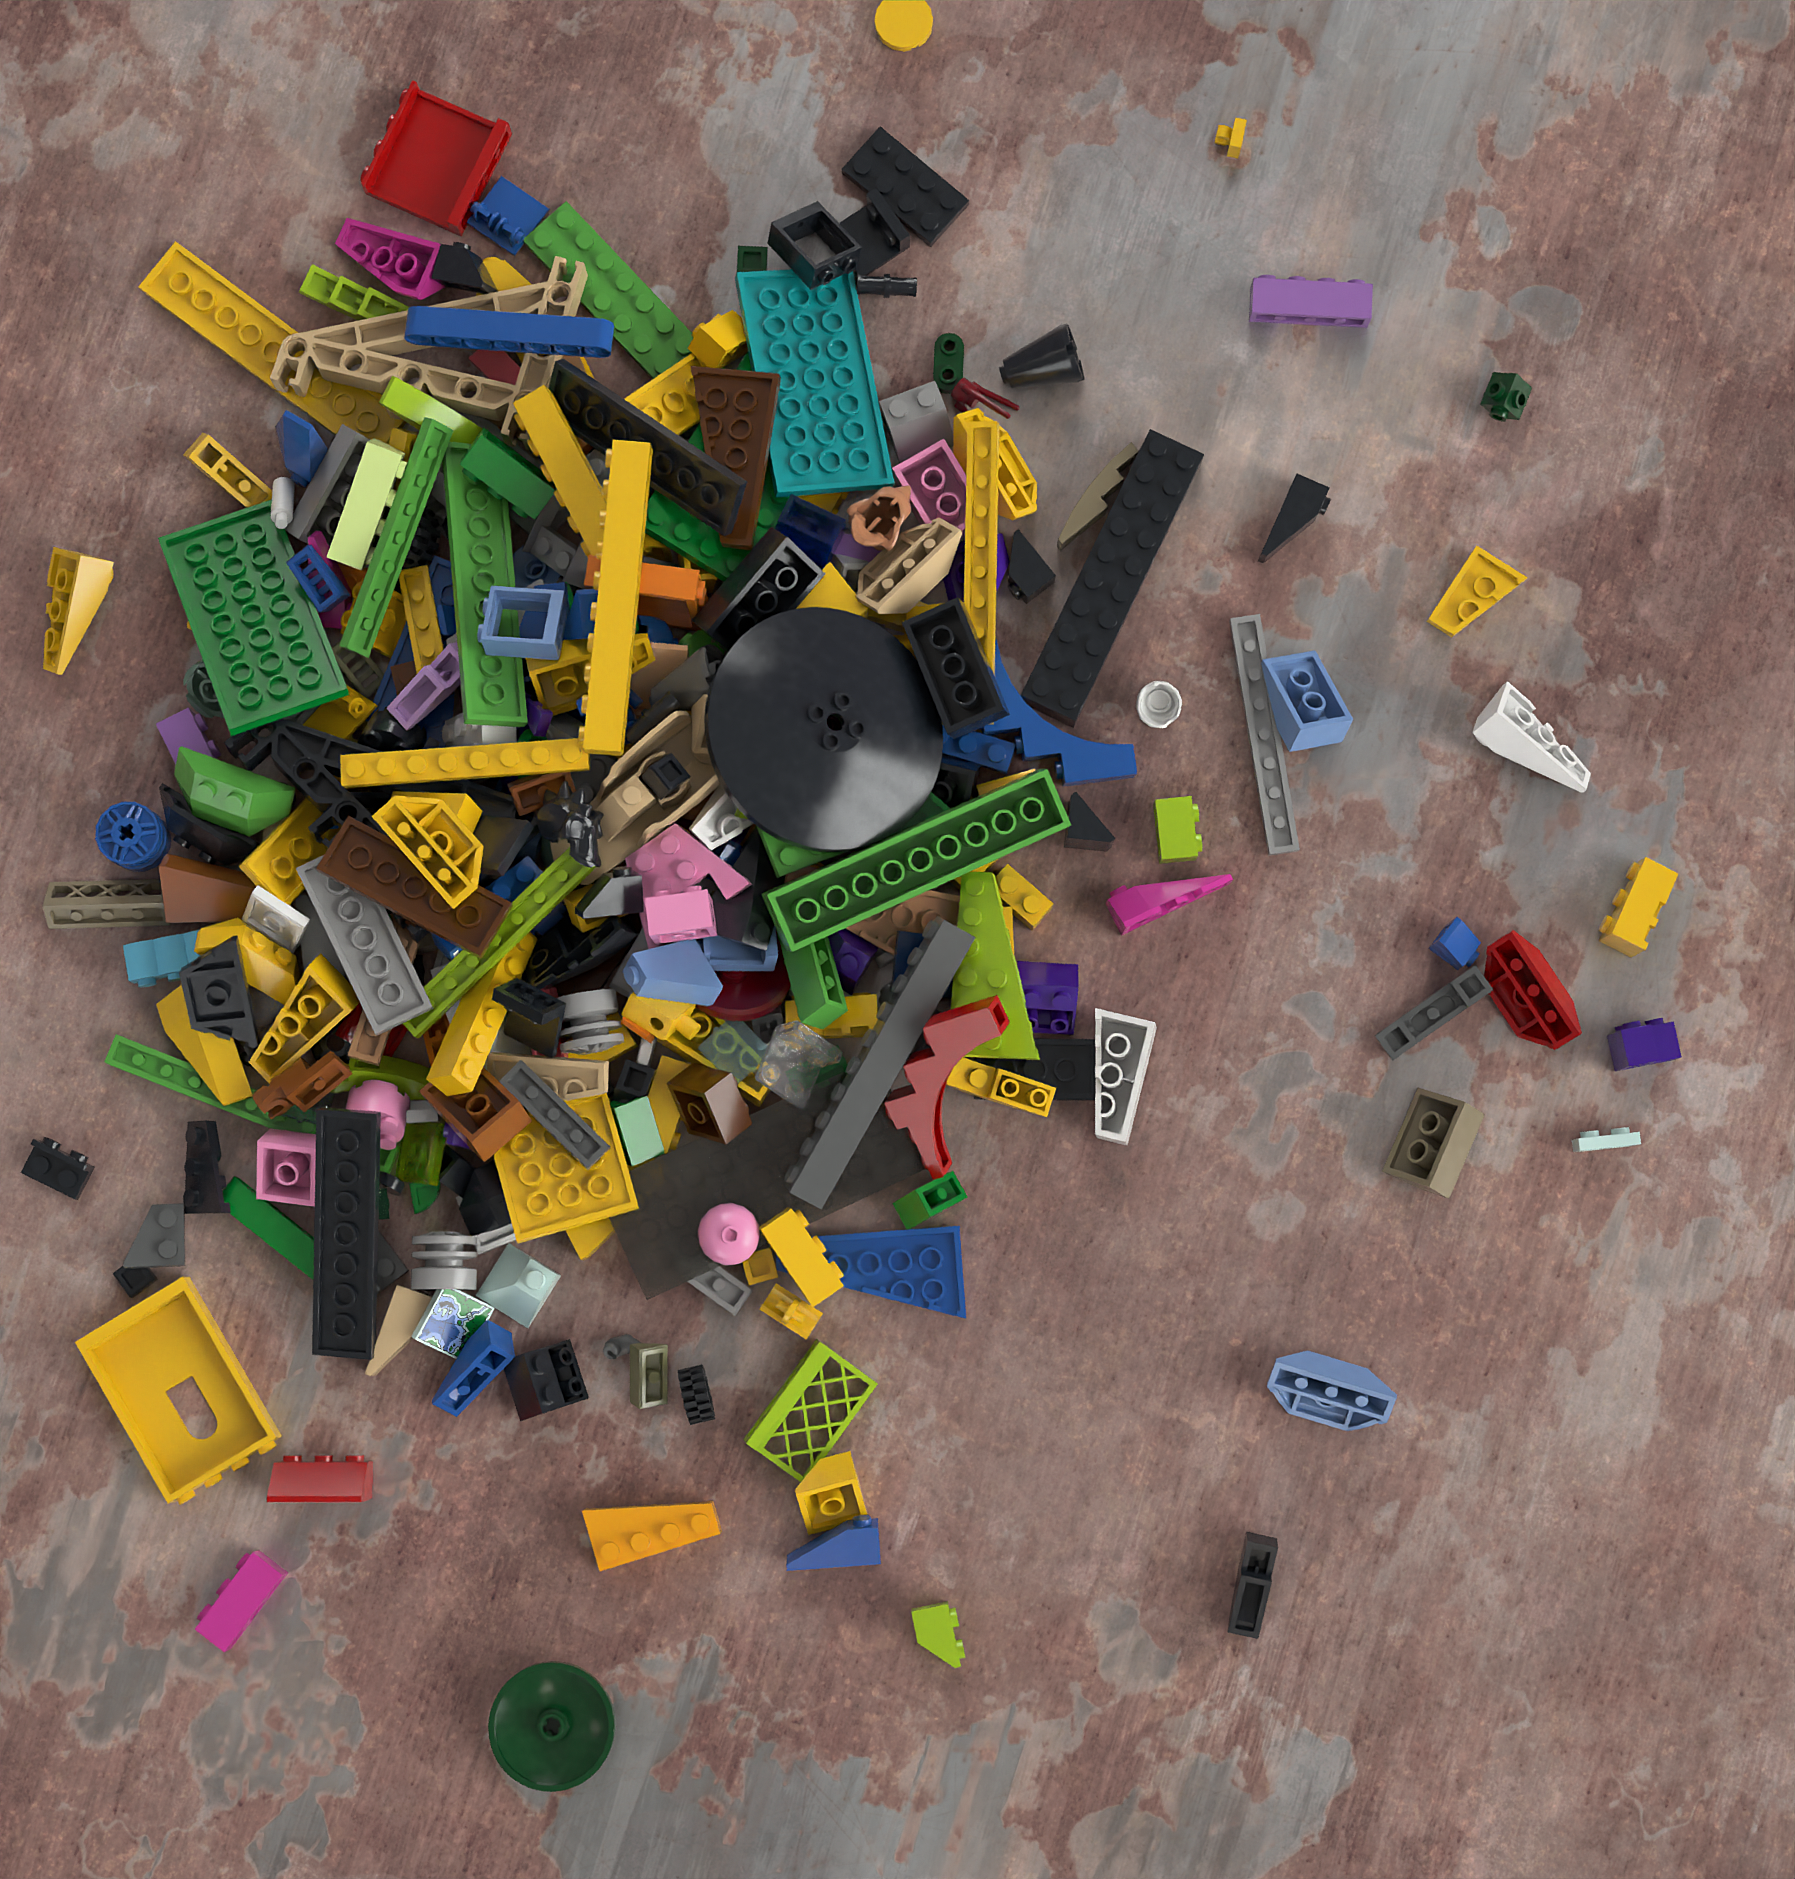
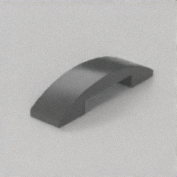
[1375,965,1494,1061]

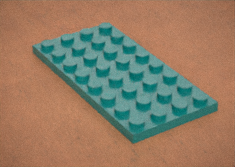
[735,269,895,498]

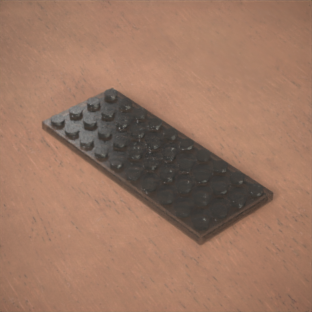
[609,1070,925,1300]

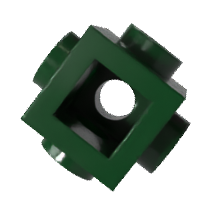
[1480,372,1532,422]

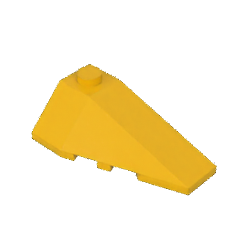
[156,985,252,1106]

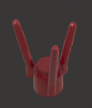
[951,377,1020,419]

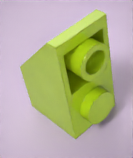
[911,1601,966,1668]

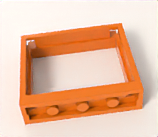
[584,555,709,631]

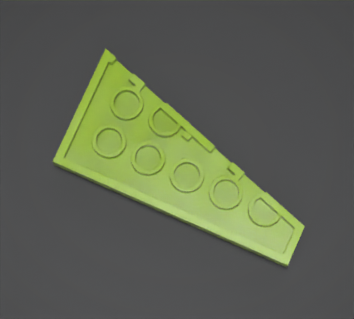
[951,872,1040,1060]

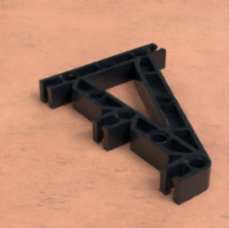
[224,718,540,943]

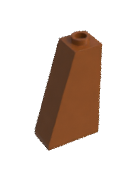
[159,854,257,923]

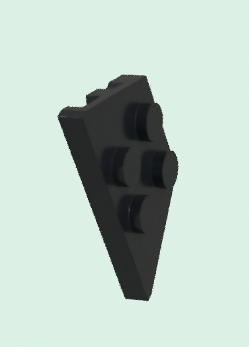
[179,935,260,1048]

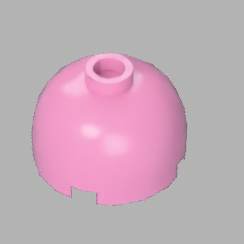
[698,1203,760,1265]

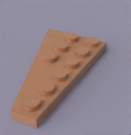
[784,866,960,956]

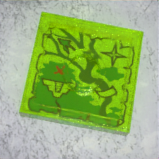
[395,1122,446,1186]

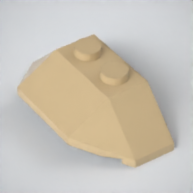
[856,517,962,614]

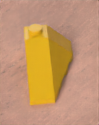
[43,547,114,675]
[525,633,655,716]

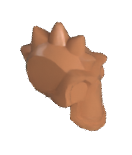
[847,485,911,551]

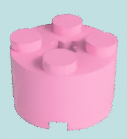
[345,1080,410,1150]

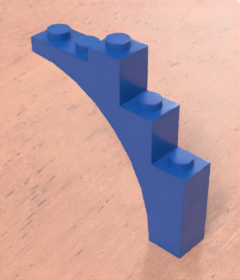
[979,639,1137,787]

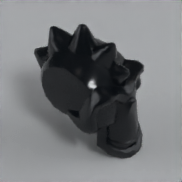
[534,781,604,868]

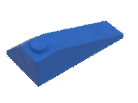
[275,410,328,488]

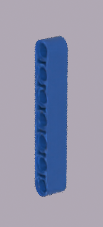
[404,306,614,358]

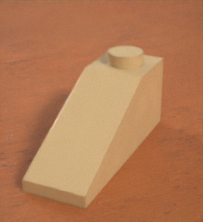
[365,1285,433,1376]

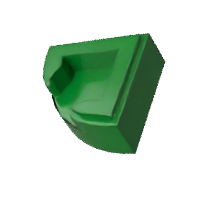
[409,1179,441,1214]

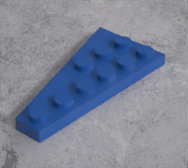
[776,1226,966,1319]

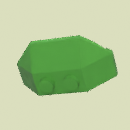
[174,746,295,837]

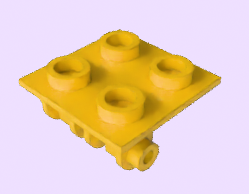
[303,684,378,740]

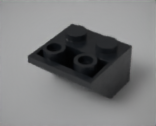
[504,1339,589,1421]

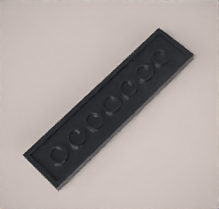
[548,359,747,536]
[312,1108,381,1360]

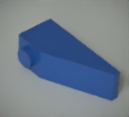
[432,1320,515,1417]
[786,1515,881,1571]

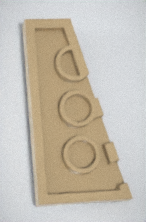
[487,1052,609,1100]

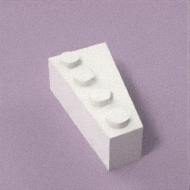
[1095,1008,1157,1145]

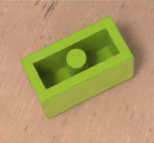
[1153,796,1202,864]

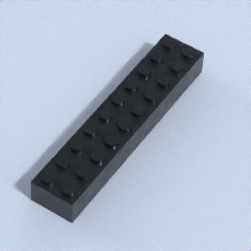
[1021,429,1204,728]

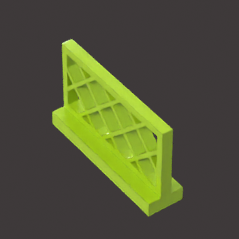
[743,1338,878,1482]

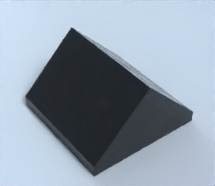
[1064,792,1115,852]

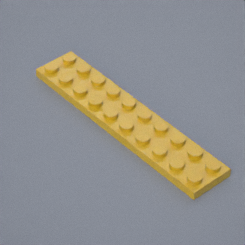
[138,241,407,444]

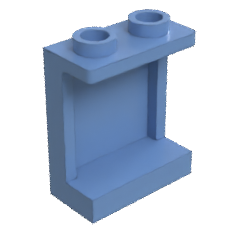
[696,925,778,971]

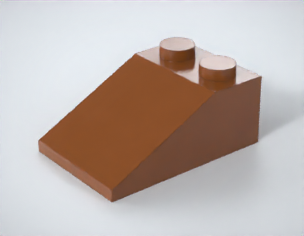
[419,1067,532,1162]

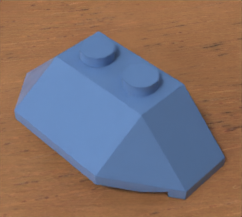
[1267,1350,1397,1431]

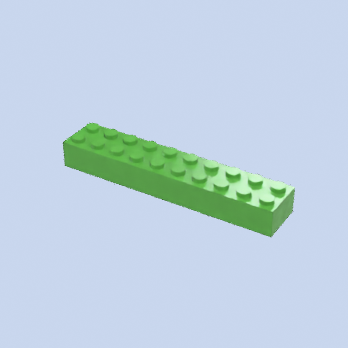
[761,769,1071,952]

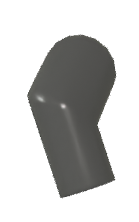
[603,1334,641,1359]

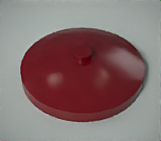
[679,930,791,1021]

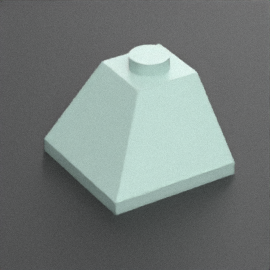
[476,1243,561,1328]

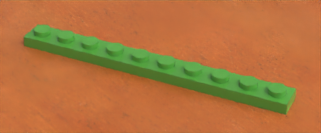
[104,1034,400,1174]

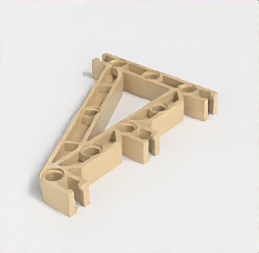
[270,256,588,451]

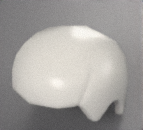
[1136,681,1182,728]

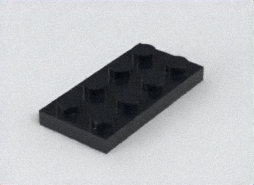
[841,126,969,247]

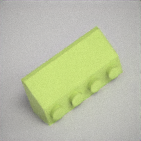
[327,438,408,570]

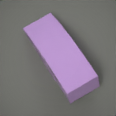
[387,642,461,730]

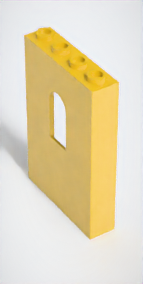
[75,1277,282,1505]

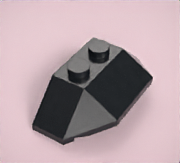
[159,783,260,865]
[459,1160,511,1236]

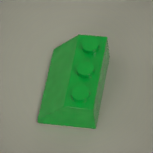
[460,427,556,520]

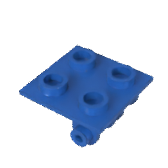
[467,176,549,256]

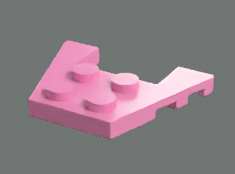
[625,824,752,949]

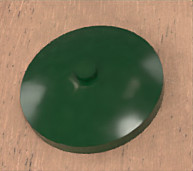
[488,1661,616,1792]

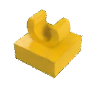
[1214,117,1247,159]

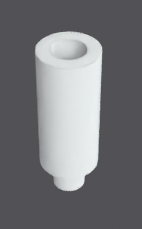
[271,477,295,529]

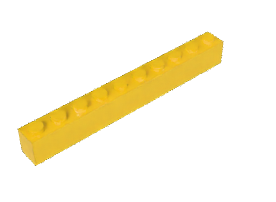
[578,440,653,756]

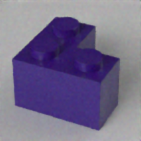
[1607,1018,1682,1072]

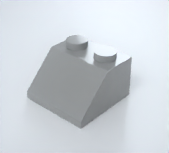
[879,381,953,463]

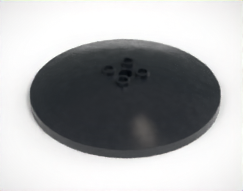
[704,607,943,852]

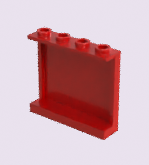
[360,80,512,237]

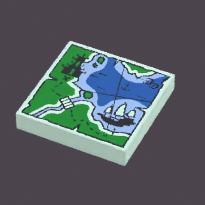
[411,1289,495,1359]

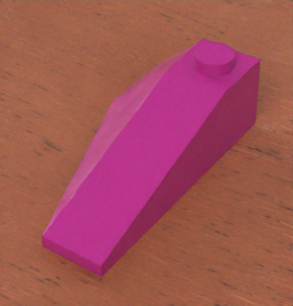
[335,218,445,300]
[1105,874,1233,936]

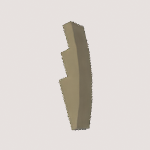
[1057,442,1139,551]

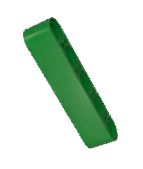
[222,1176,314,1280]

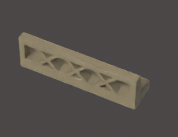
[43,879,171,929]

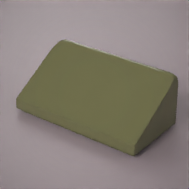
[630,1343,668,1409]

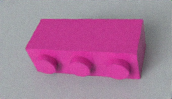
[195,1550,288,1652]

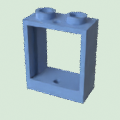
[477,586,569,660]

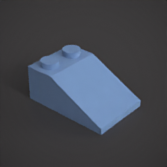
[1261,650,1353,752]

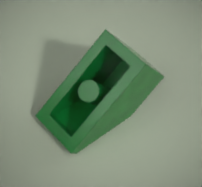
[892,1171,968,1230]

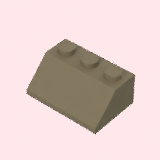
[1382,1088,1485,1199]

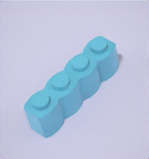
[123,930,201,988]

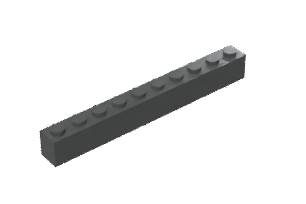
[784,916,975,1210]

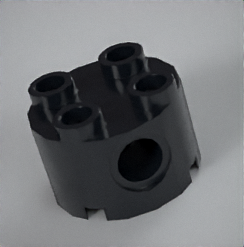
[357,707,427,752]

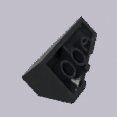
[710,826,781,951]

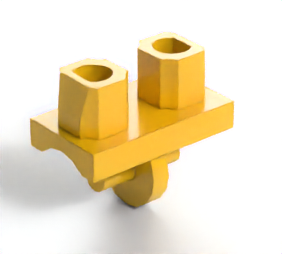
[759,1283,823,1340]

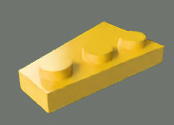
[1426,545,1527,638]

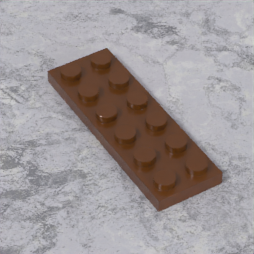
[316,816,513,959]

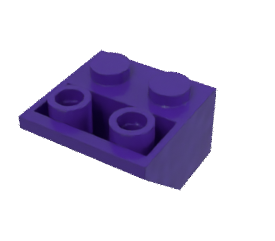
[1017,961,1079,1035]

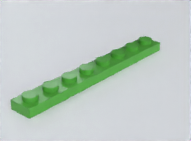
[339,417,453,658]

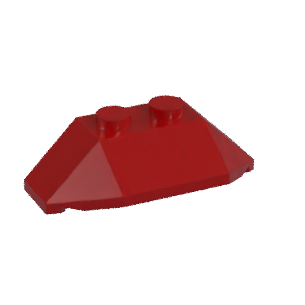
[1484,930,1582,1050]

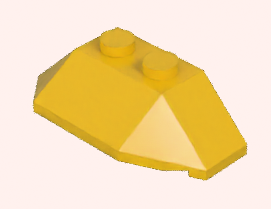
[953,408,1037,520]
[372,795,484,909]
[194,917,301,1005]

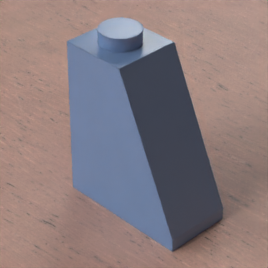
[622,939,723,1006]

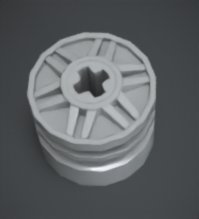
[557,989,624,1055]
[411,1231,477,1291]

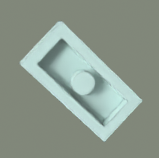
[1572,1127,1641,1152]

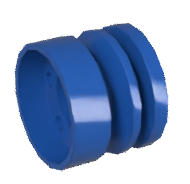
[95,802,171,872]

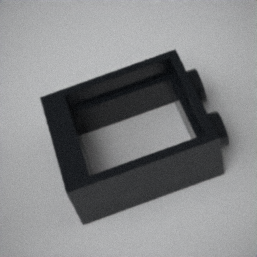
[767,201,862,290]

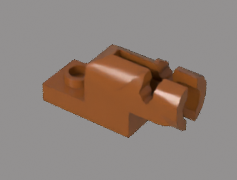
[252,1051,353,1119]

